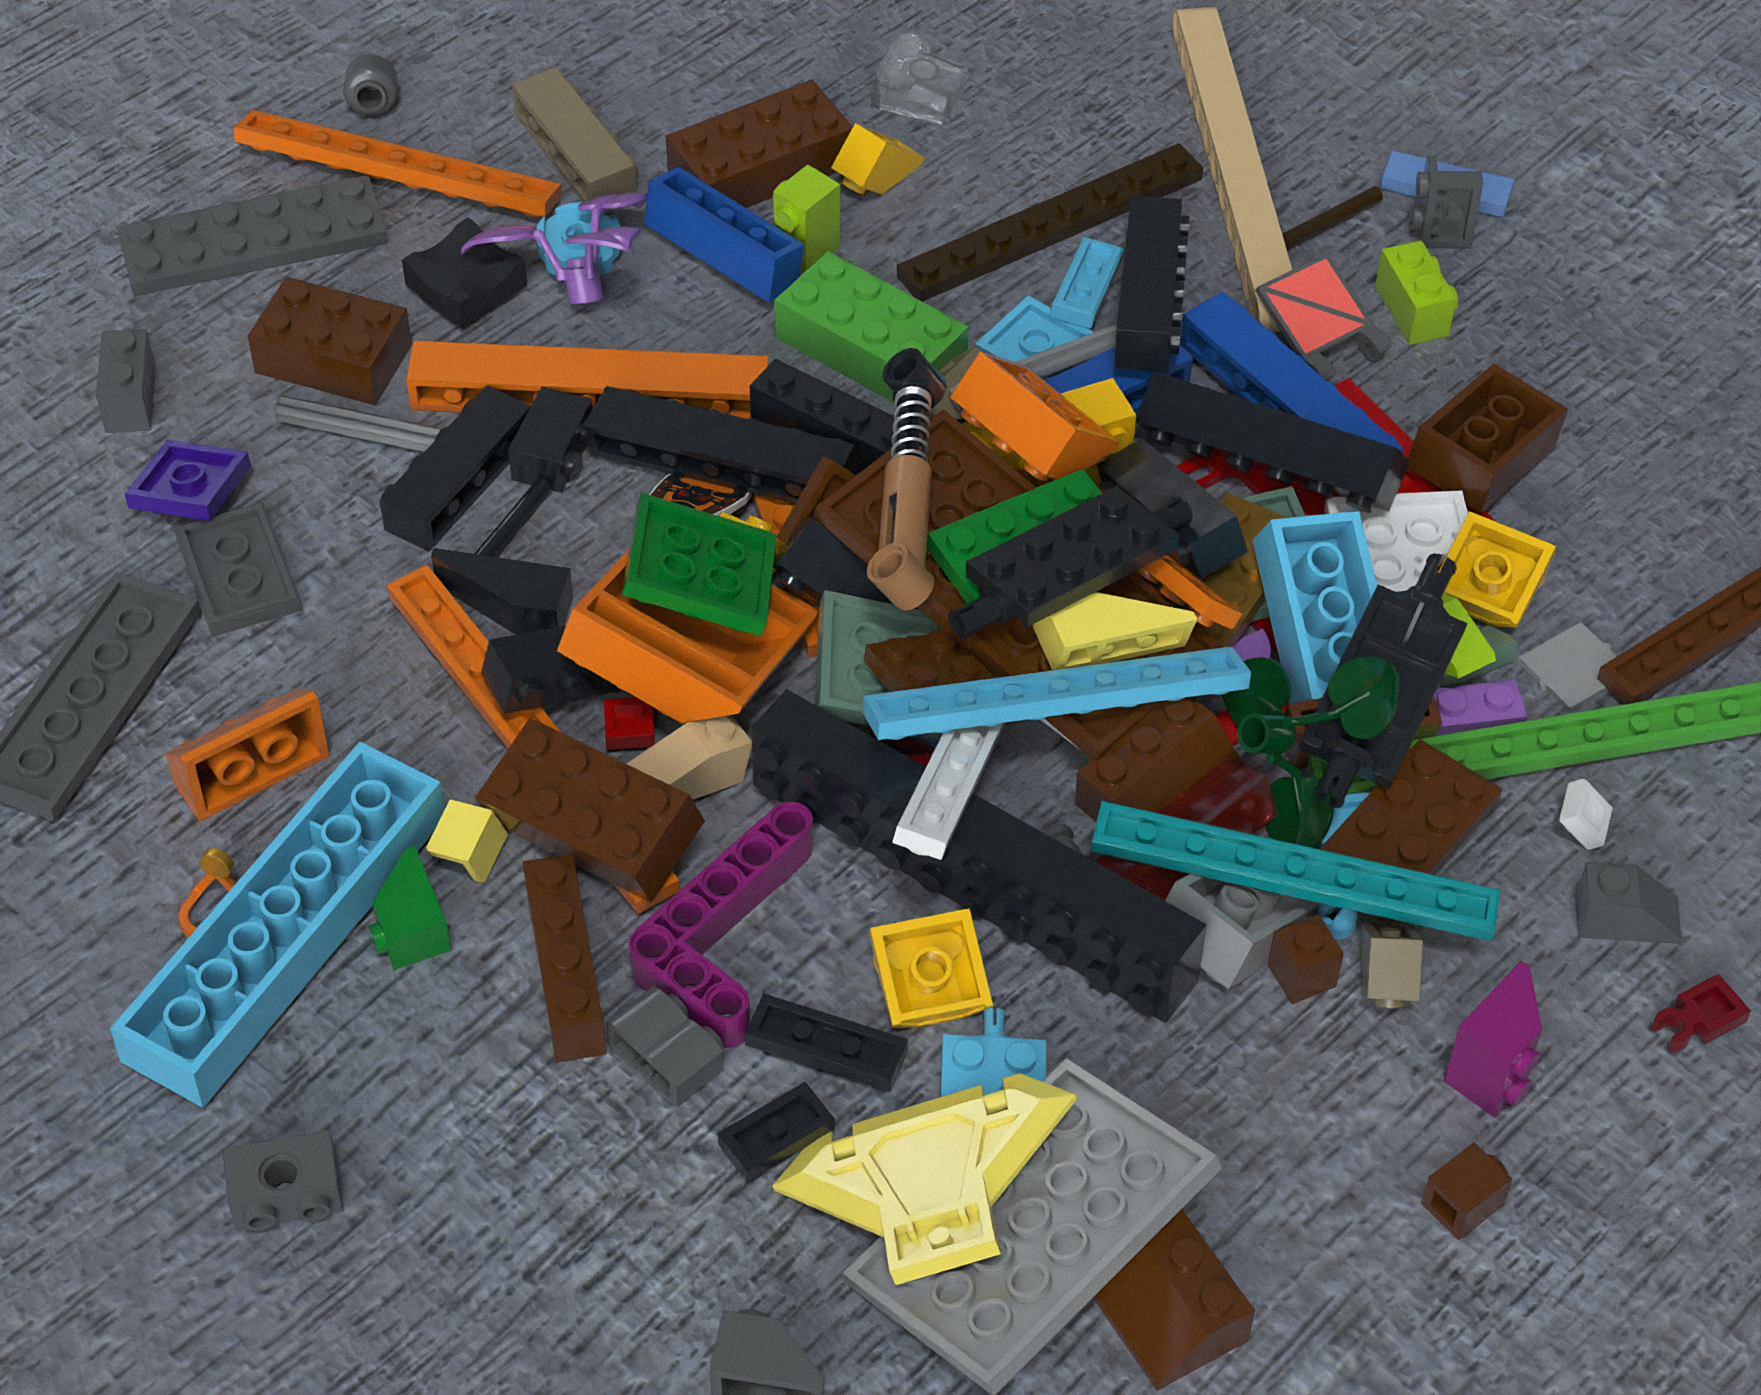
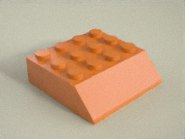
[557,549,819,724]

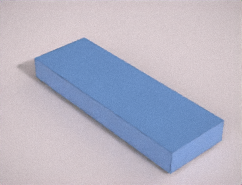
[1380,151,1515,218]

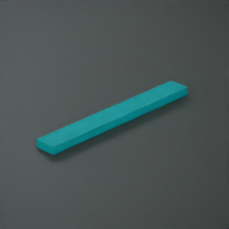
[1090,801,1501,941]

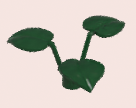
[1221,657,1399,849]

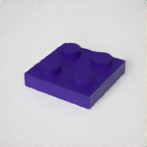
[125,440,251,521]

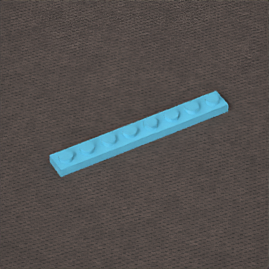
[862,646,1251,740]

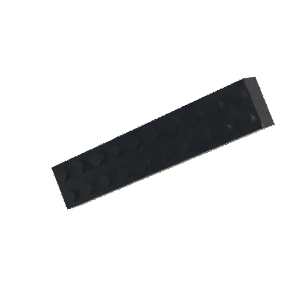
[751,689,1207,1023]

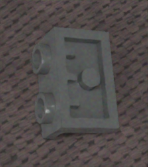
[1410,156,1483,248]

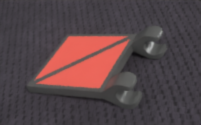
[1255,253,1391,381]

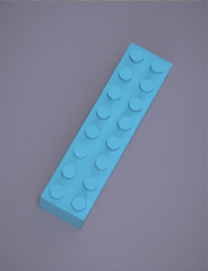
[110,741,445,1108]

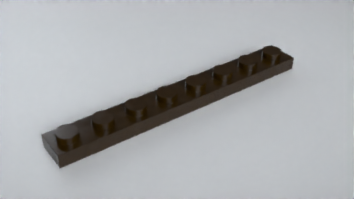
[897,143,1203,302]

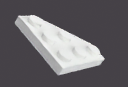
[1324,490,1468,592]

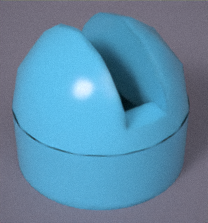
[1317,903,1358,940]

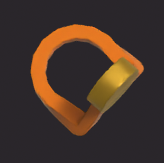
[178,848,236,938]

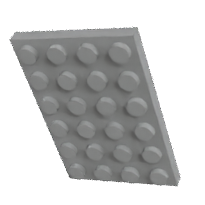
[842,1058,1222,1395]

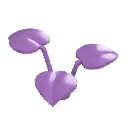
[461,192,648,304]

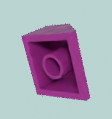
[1444,961,1542,1118]

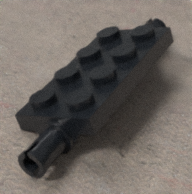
[948,486,1193,640]
[1299,553,1468,808]

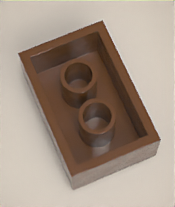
[248,277,412,405]
[1408,364,1568,514]

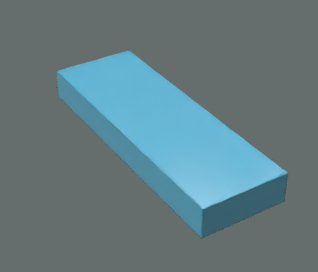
[1049,237,1124,329]

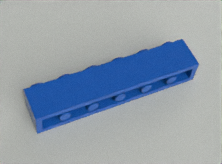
[1180,292,1403,453]

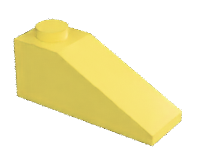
[1033,592,1197,670]

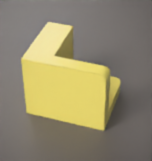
[426,799,508,883]

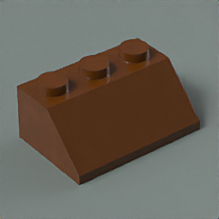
[1076,697,1247,822]
[1093,1209,1255,1391]

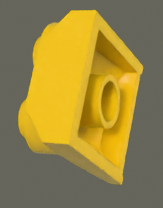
[1438,511,1556,628]
[869,908,993,1028]

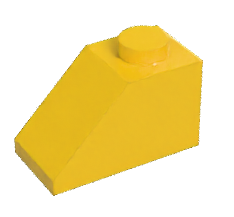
[831,123,926,195]

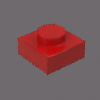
[604,698,655,749]

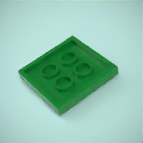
[622,493,776,637]

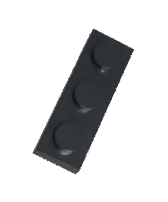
[744,993,909,1092]

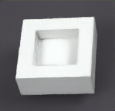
[1559,778,1613,850]

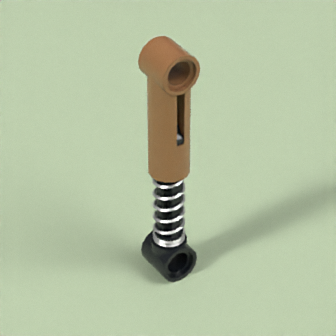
[867,348,947,611]

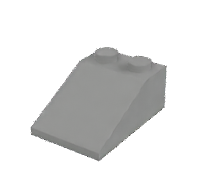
[1165,874,1321,989]

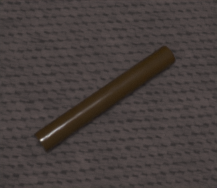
[1282,186,1383,250]

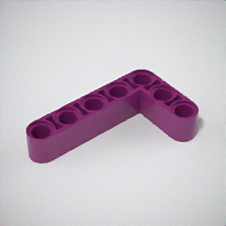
[628,802,813,1048]

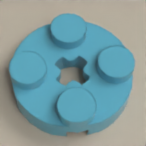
[536,202,621,275]

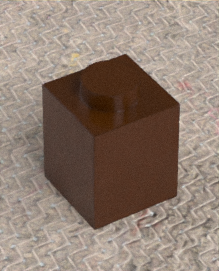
[1268,914,1344,1004]
[1421,1142,1512,1240]

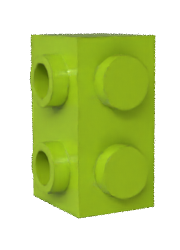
[773,165,840,272]
[1375,240,1458,345]

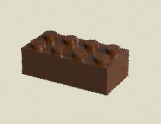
[666,79,853,208]
[475,718,705,903]

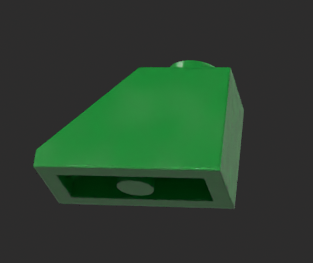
[368,846,451,970]

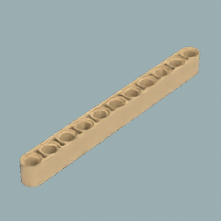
[1173,6,1292,332]

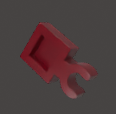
[1652,974,1751,1052]

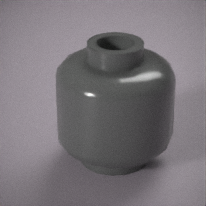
[343,54,398,116]

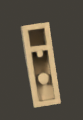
[627,715,752,800]

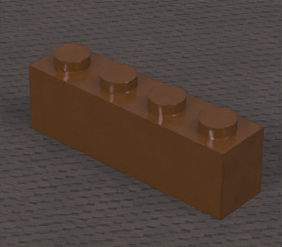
[522,853,607,1063]

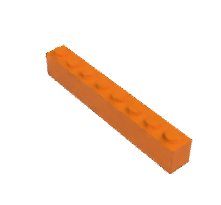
[406,341,768,419]

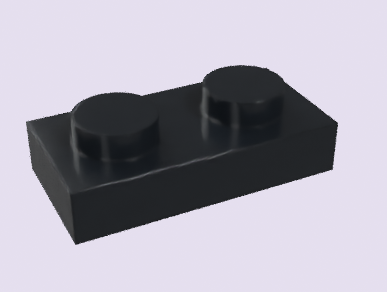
[717,1082,835,1182]

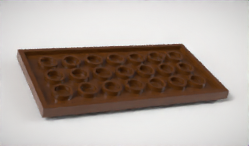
[814,409,1223,761]

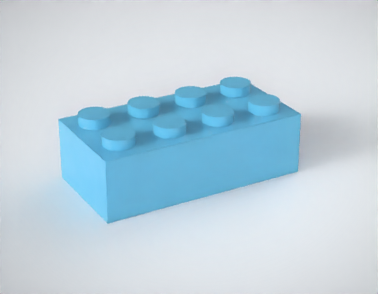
[1252,511,1377,704]

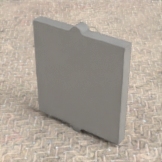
[1517,622,1617,713]

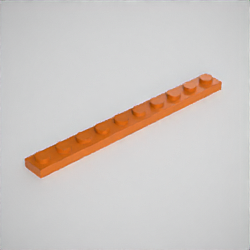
[386,565,680,915]

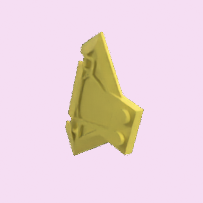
[772,1073,1078,1285]

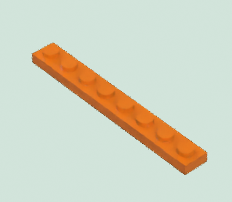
[234,110,561,217]

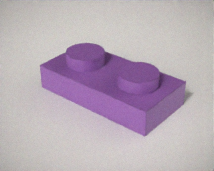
[1435,680,1528,736]

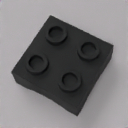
[402,217,527,329]

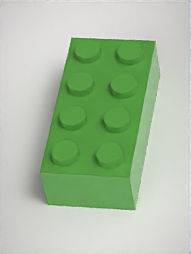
[774,251,969,403]

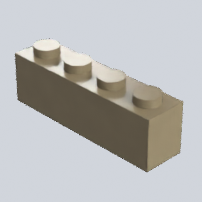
[512,67,639,202]

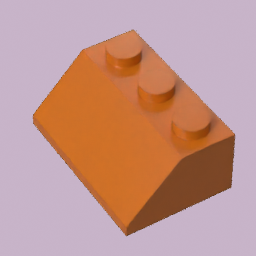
[950,351,1120,482]
[165,689,330,822]

